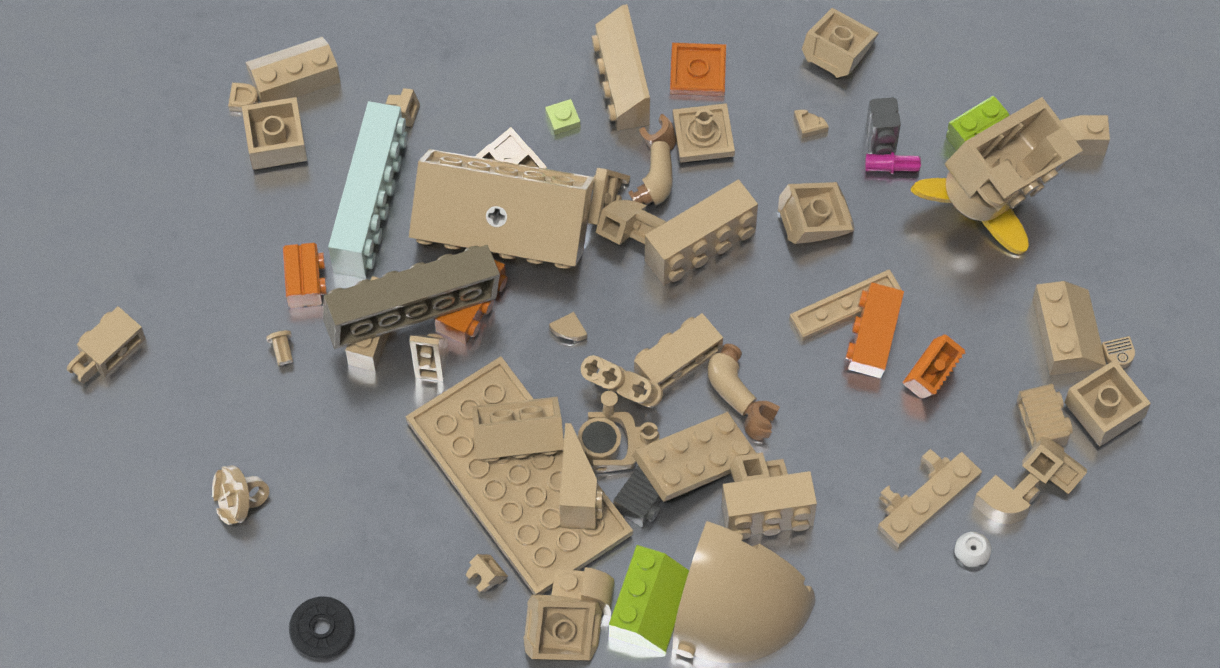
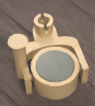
[578,391,660,474]

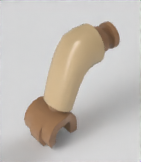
[628,114,676,205]
[708,344,780,441]

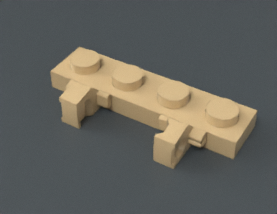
[878,449,982,548]

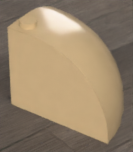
[672,521,815,663]

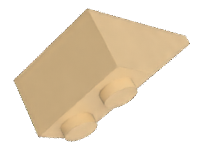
[559,423,603,529]

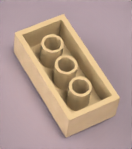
[645,179,758,286]

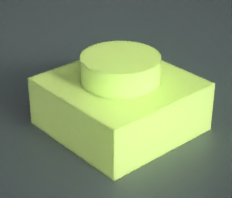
[545,99,581,135]

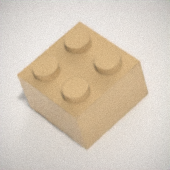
[242,97,307,170]
[1064,360,1151,447]

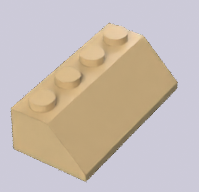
[591,4,650,131]

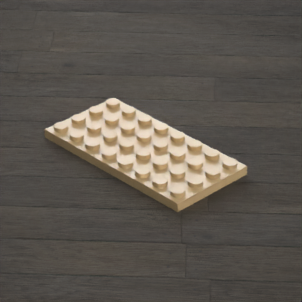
[405,356,633,595]

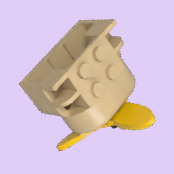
[910,97,1083,255]

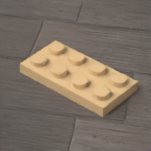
[632,412,756,502]

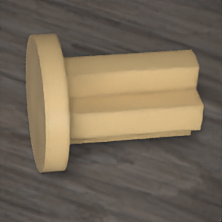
[266,330,293,366]

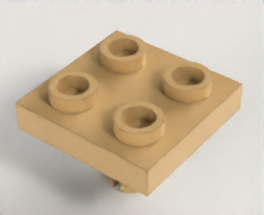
[672,103,735,163]

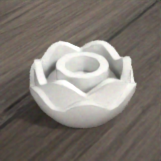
[954,532,992,567]

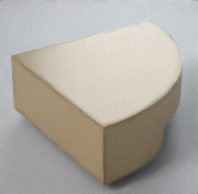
[794,110,829,138]
[549,312,587,341]

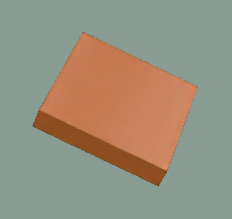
[670,43,726,96]

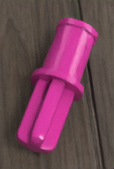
[865,152,921,174]

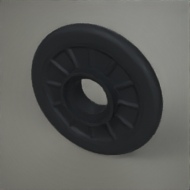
[289,596,354,658]

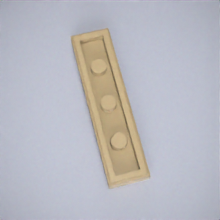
[789,269,902,341]

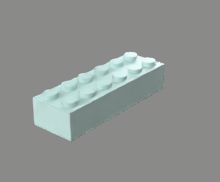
[328,101,408,278]

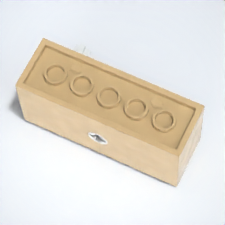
[409,149,594,269]

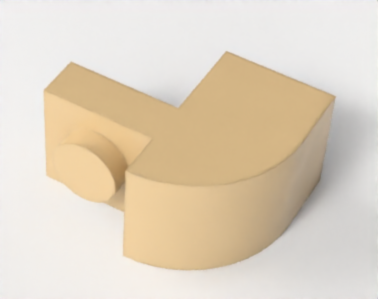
[596,200,666,245]
[1022,437,1087,494]
[730,452,788,482]
[973,473,1041,524]
[551,567,615,616]

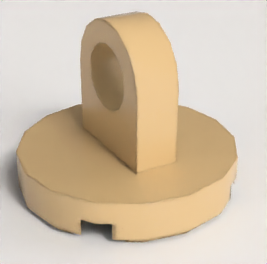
[212,465,269,525]

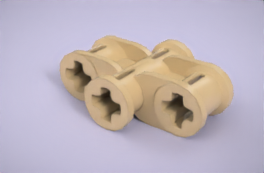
[581,355,663,408]

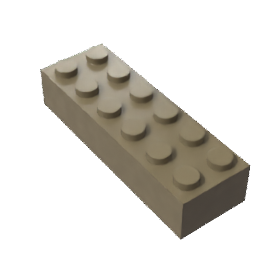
[323,245,500,350]

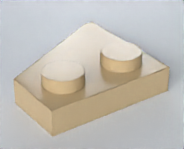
[588,168,630,226]

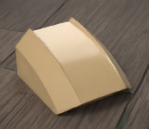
[802,8,879,78]
[778,182,855,244]
[523,594,602,660]

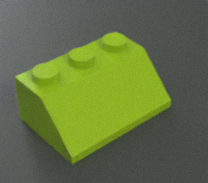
[609,545,689,654]

